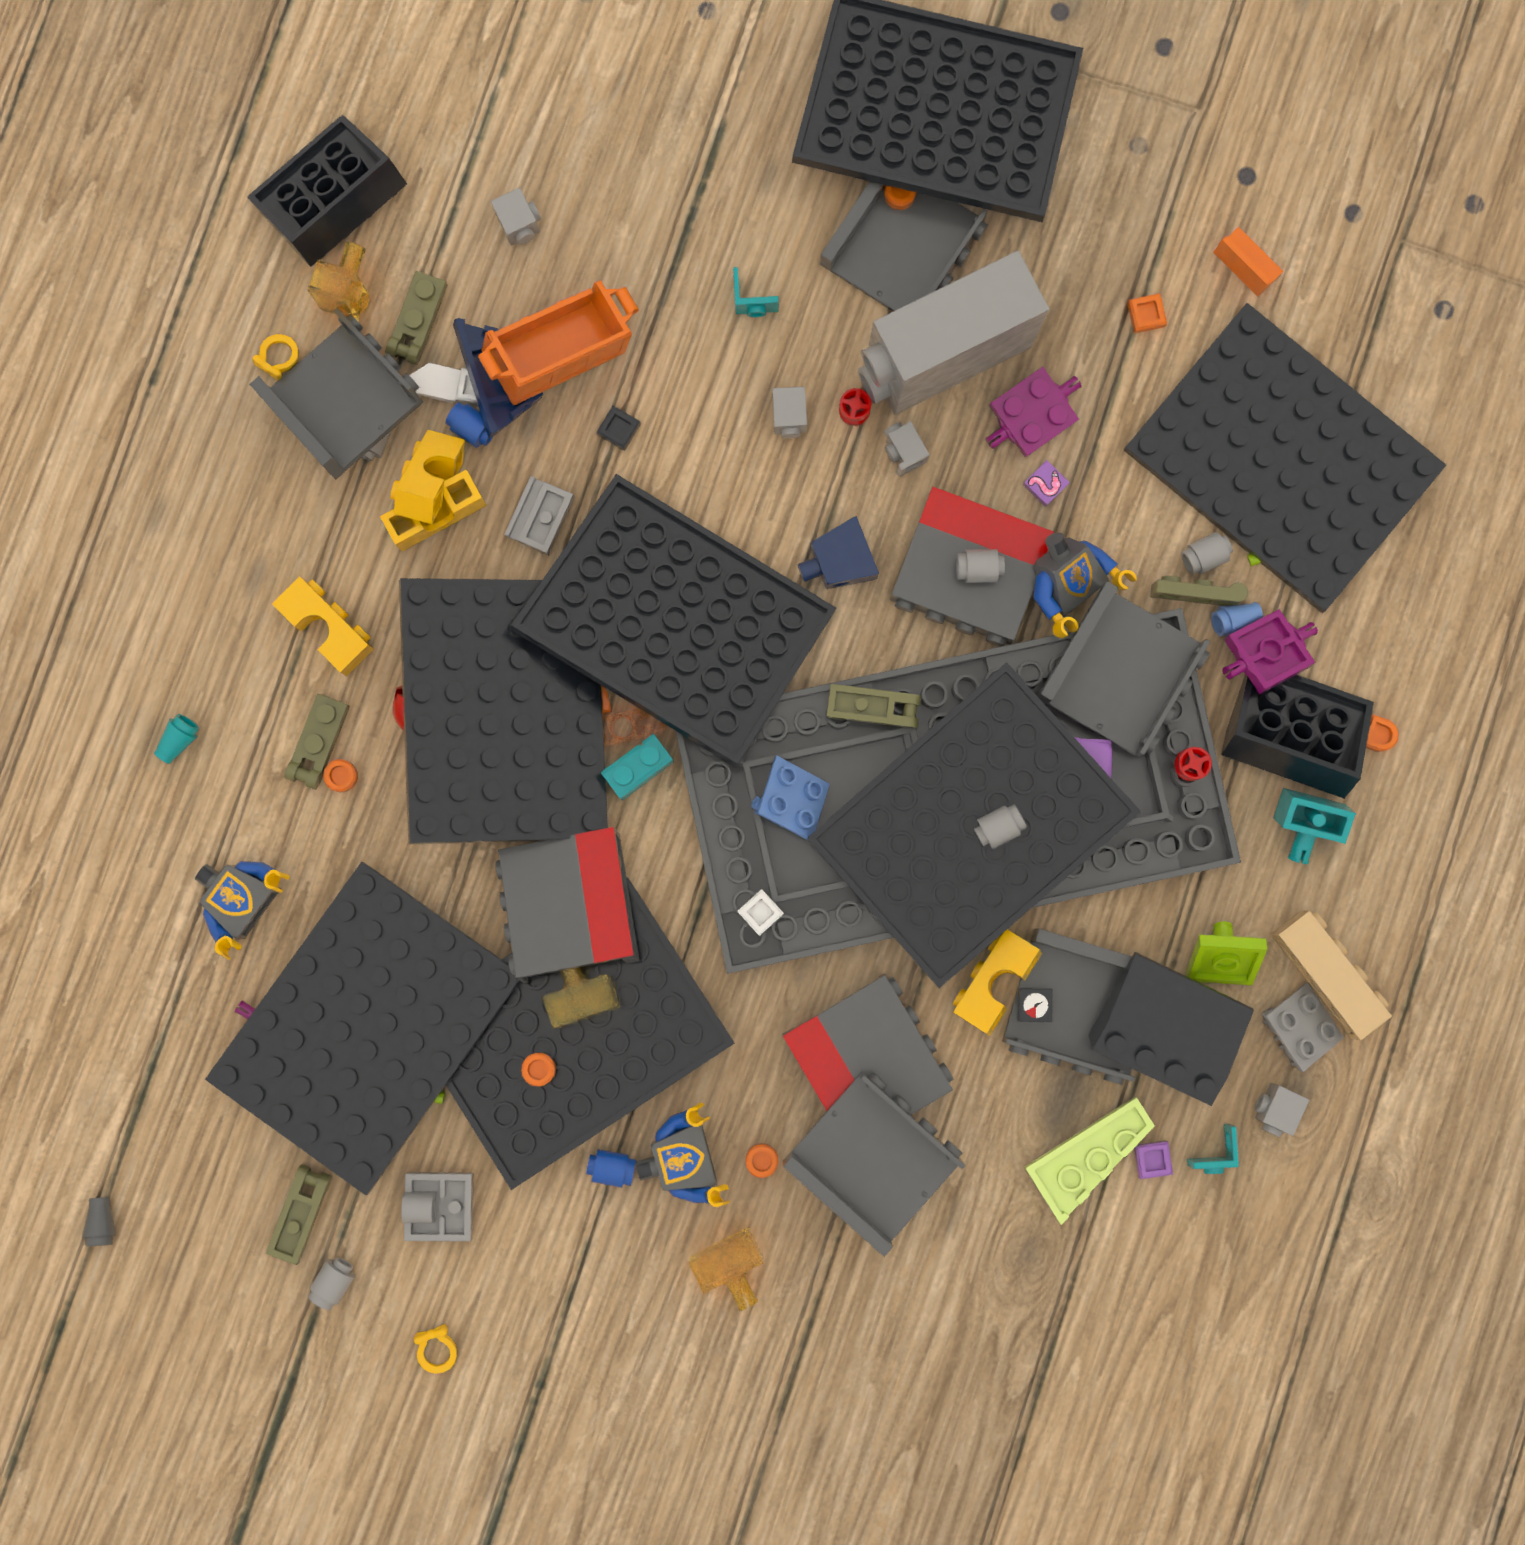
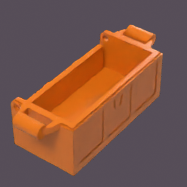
[478,280,639,406]

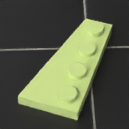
[1024,1097,1155,1225]

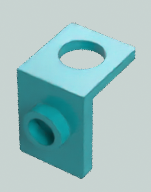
[733,267,779,318]
[1187,1124,1239,1174]

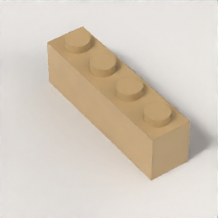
[1270,911,1392,1041]

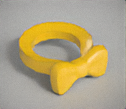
[252,334,299,381]
[414,1324,457,1374]

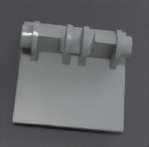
[1262,983,1344,1073]

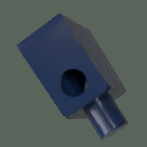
[797,516,879,589]

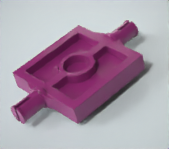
[985,367,1082,458]
[1222,609,1318,694]

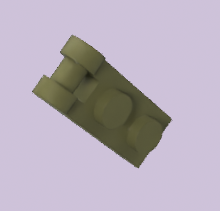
[385,271,448,365]
[1150,576,1248,606]
[826,684,922,729]
[284,693,350,790]
[265,1164,332,1265]

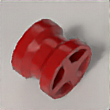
[839,388,872,426]
[1174,747,1212,781]

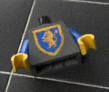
[1033,533,1137,638]
[195,861,290,960]
[636,1102,730,1207]

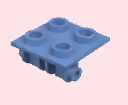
[751,755,830,841]

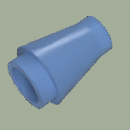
[1211,602,1263,637]

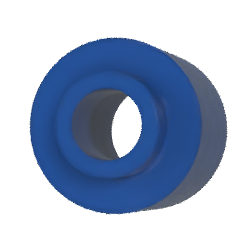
[445,402,493,448]
[586,1149,636,1188]

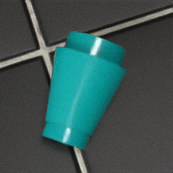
[154,714,199,764]

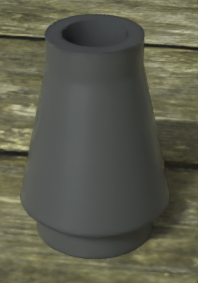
[82,1197,116,1247]

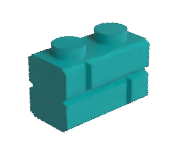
[601,733,674,801]

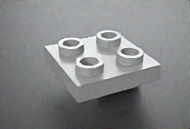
[401,1172,473,1241]

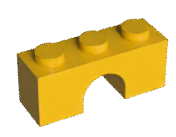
[390,430,465,524]
[380,470,487,552]
[272,576,374,676]
[953,929,1042,1036]

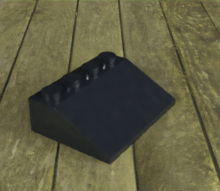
[247,114,407,267]
[1221,674,1374,799]
[1088,952,1254,1106]

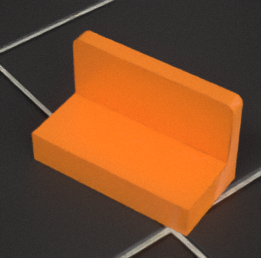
[1213,226,1284,297]

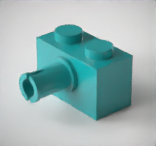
[1273,788,1356,864]

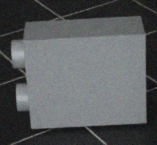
[858,250,1050,415]

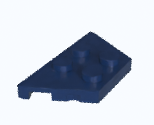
[453,318,543,438]

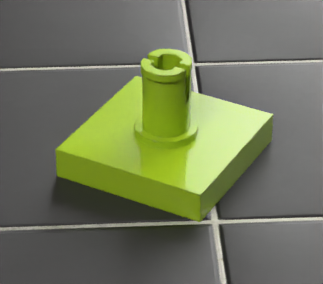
[1186,921,1267,985]

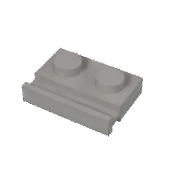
[504,476,575,555]

